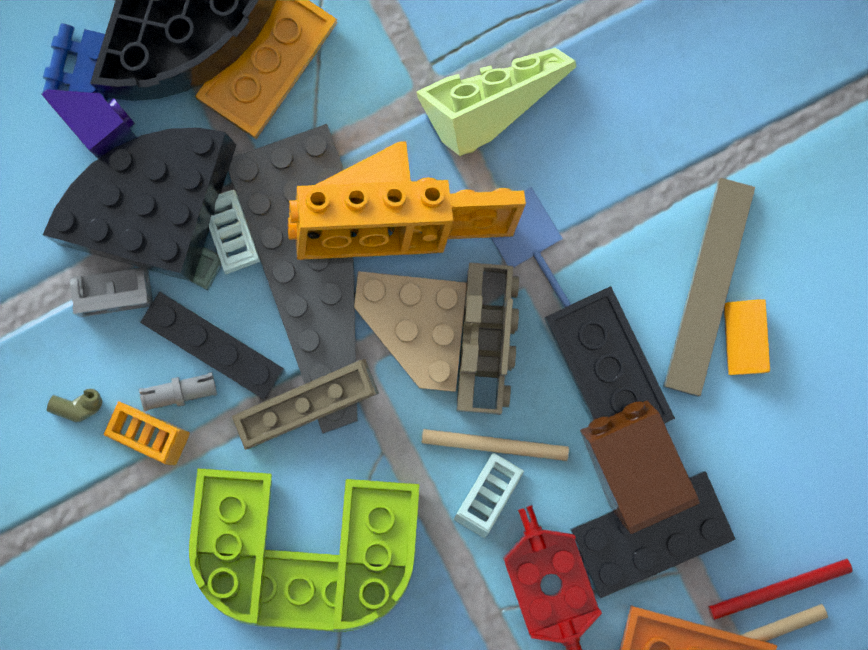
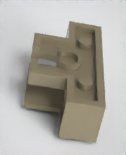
[456,262,519,415]

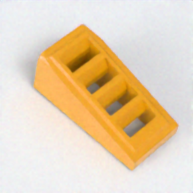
[103,401,190,465]

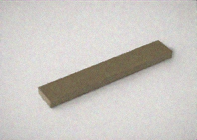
[663,177,755,397]

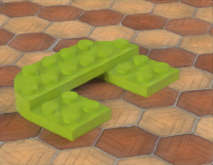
[189,468,420,632]

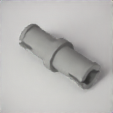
[139,372,217,412]

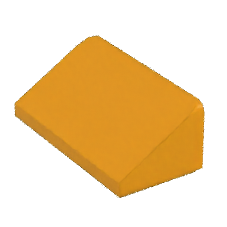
[724,299,770,375]

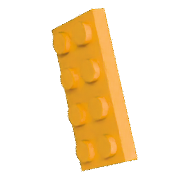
[195,0,338,139]

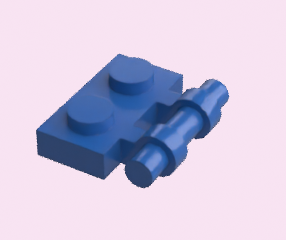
[42,23,107,101]

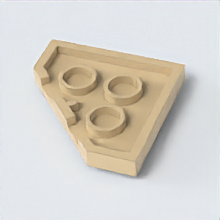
[354,271,467,392]

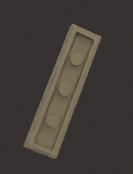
[232,359,379,450]

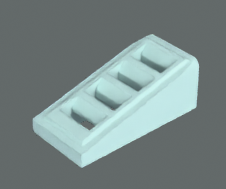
[209,190,260,274]
[454,453,524,538]

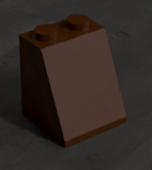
[580,400,700,534]

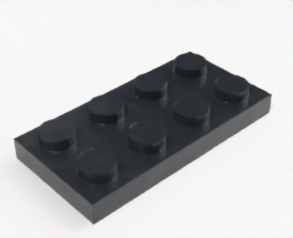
[544,286,675,424]
[570,471,736,598]

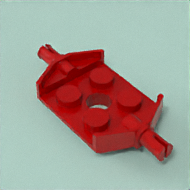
[503,505,602,650]

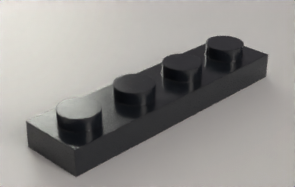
[140,292,285,400]

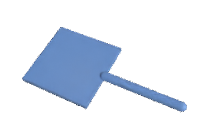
[491,187,571,308]

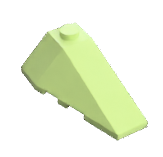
[416,48,576,156]

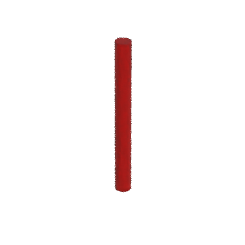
[708,559,853,620]

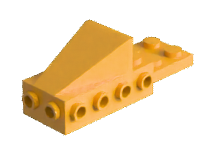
[288,141,526,260]

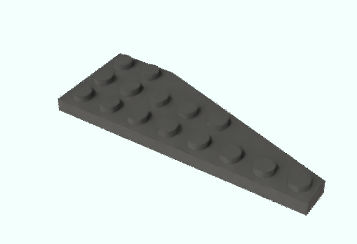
[228,124,358,434]

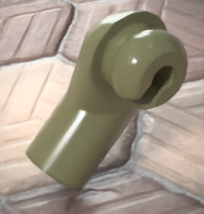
[46,388,103,422]

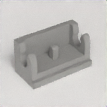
[70,267,153,317]

